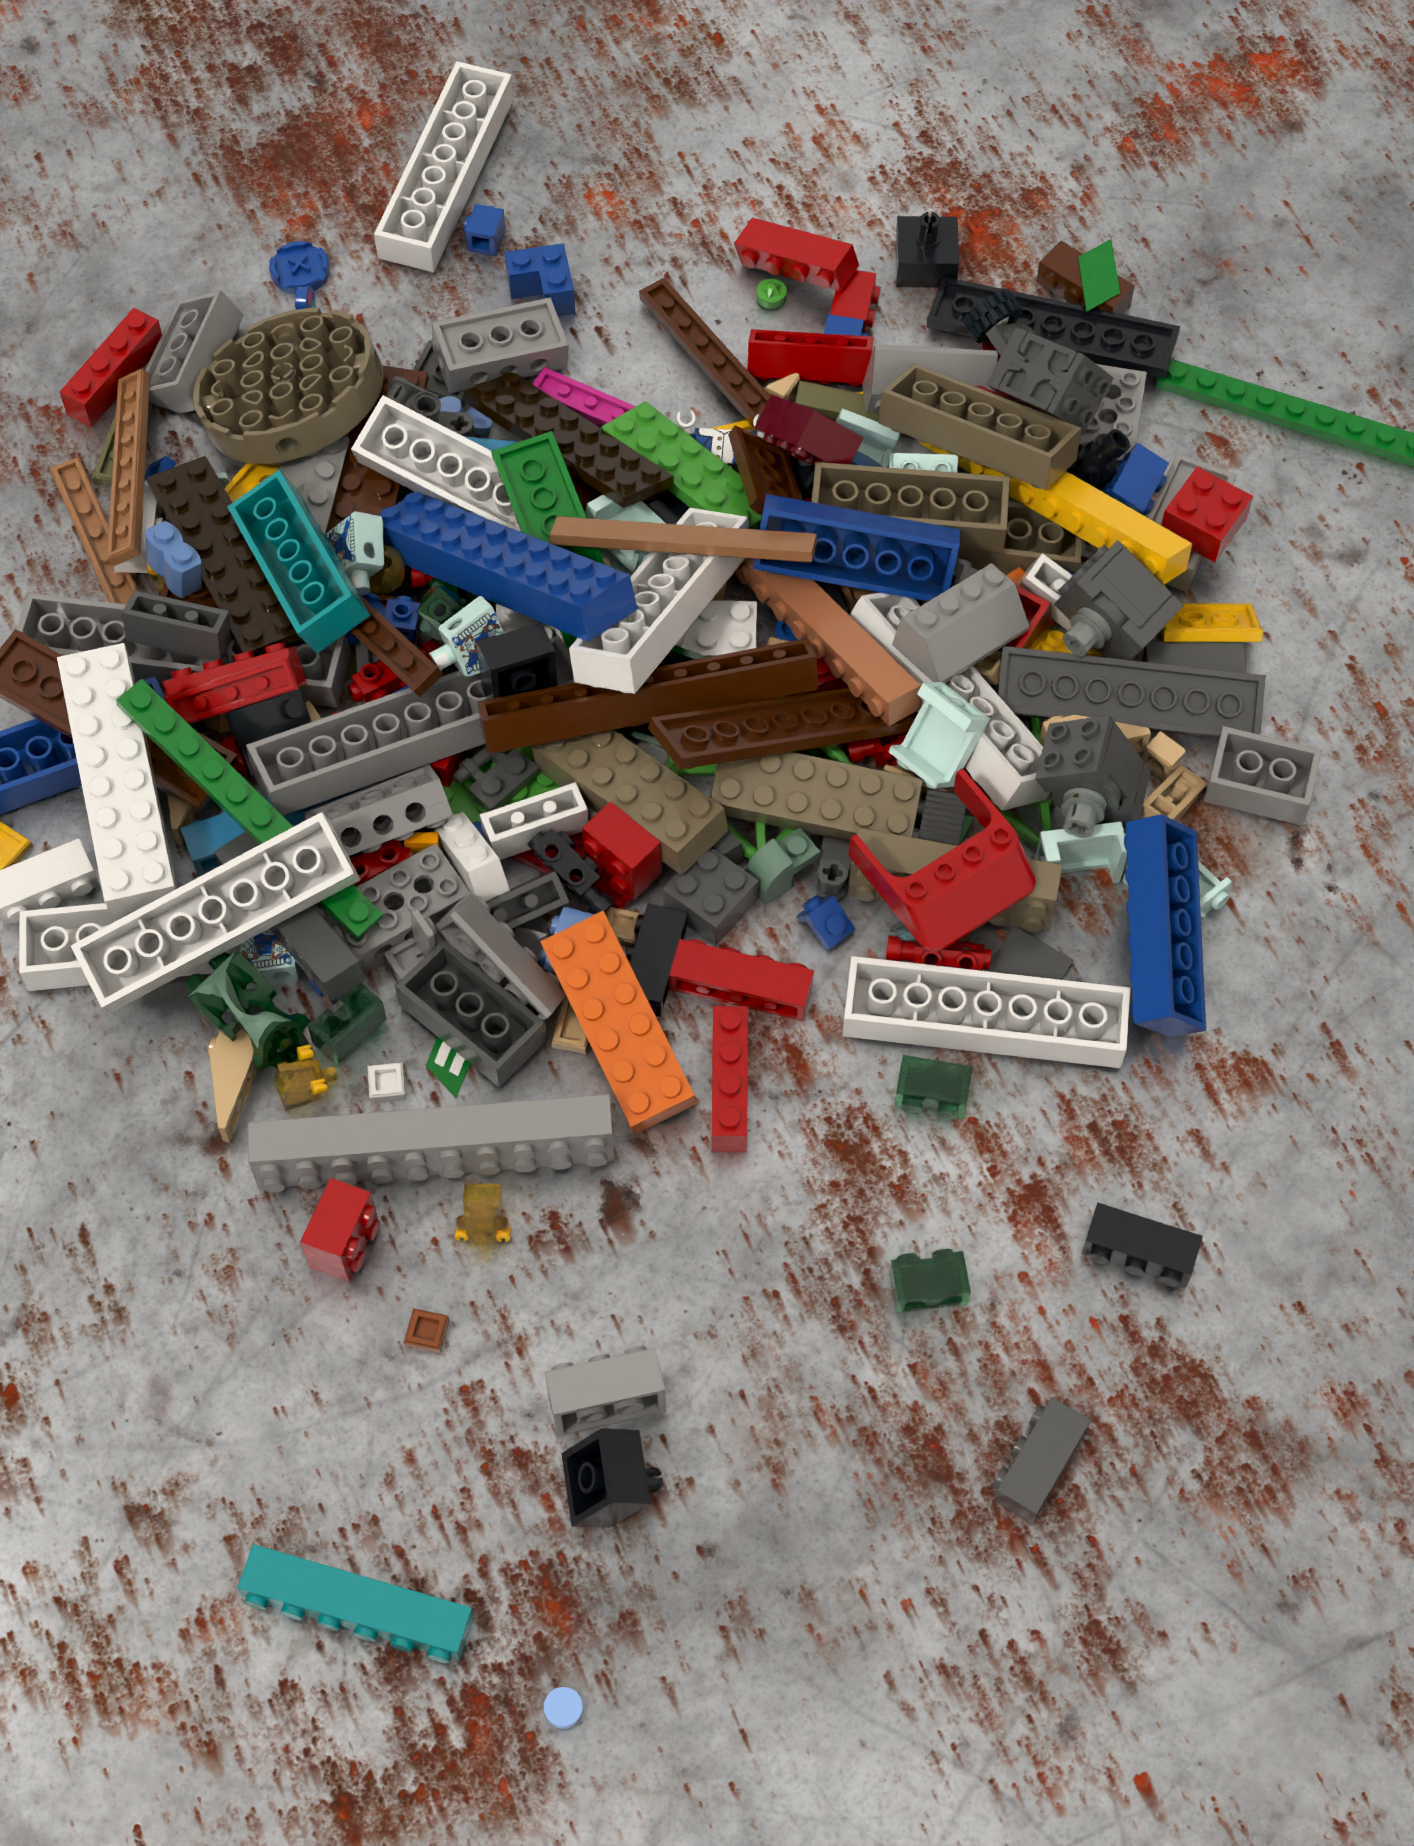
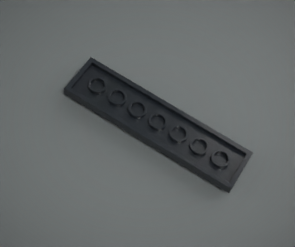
[927,277,1180,378]

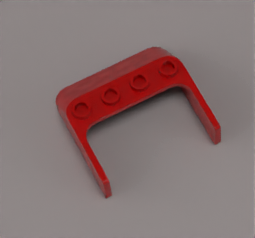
[848,768,1036,952]

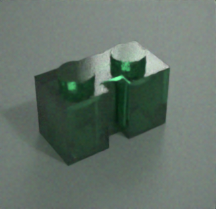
[307,983,387,1066]
[894,1055,973,1120]
[889,1249,971,1314]

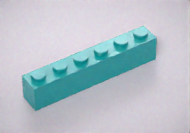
[237,1544,475,1663]

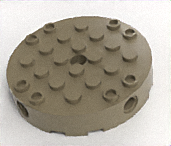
[193,308,384,464]

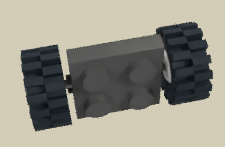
[963,289,1035,356]

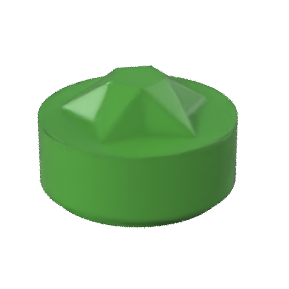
[756,278,787,309]

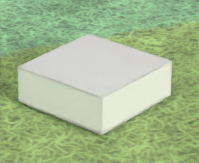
[367,1062,406,1103]

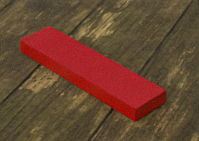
[164,656,301,724]

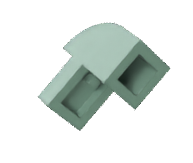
[745,828,821,906]

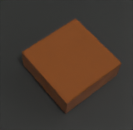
[404,1308,450,1354]

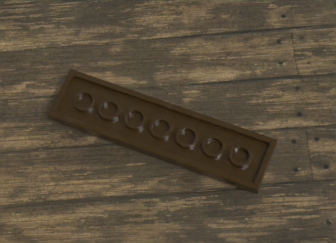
[464,372,674,508]
[146,456,303,656]

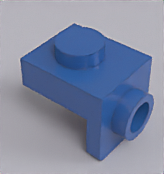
[796,895,856,949]

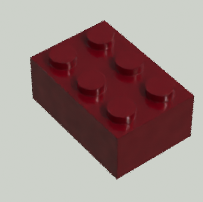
[754,394,864,466]

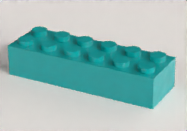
[228,469,371,654]

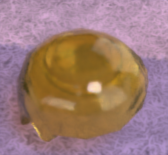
[369,544,405,595]

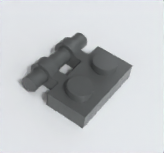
[452,744,540,812]

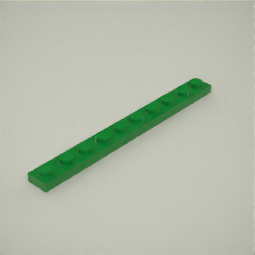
[1156,359,1414,467]
[116,679,383,941]

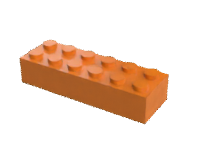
[540,911,698,1135]

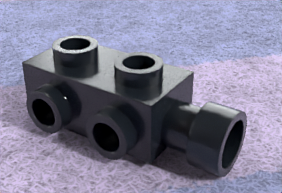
[1067,429,1130,489]
[527,828,616,914]

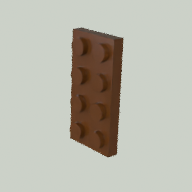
[728,425,803,515]

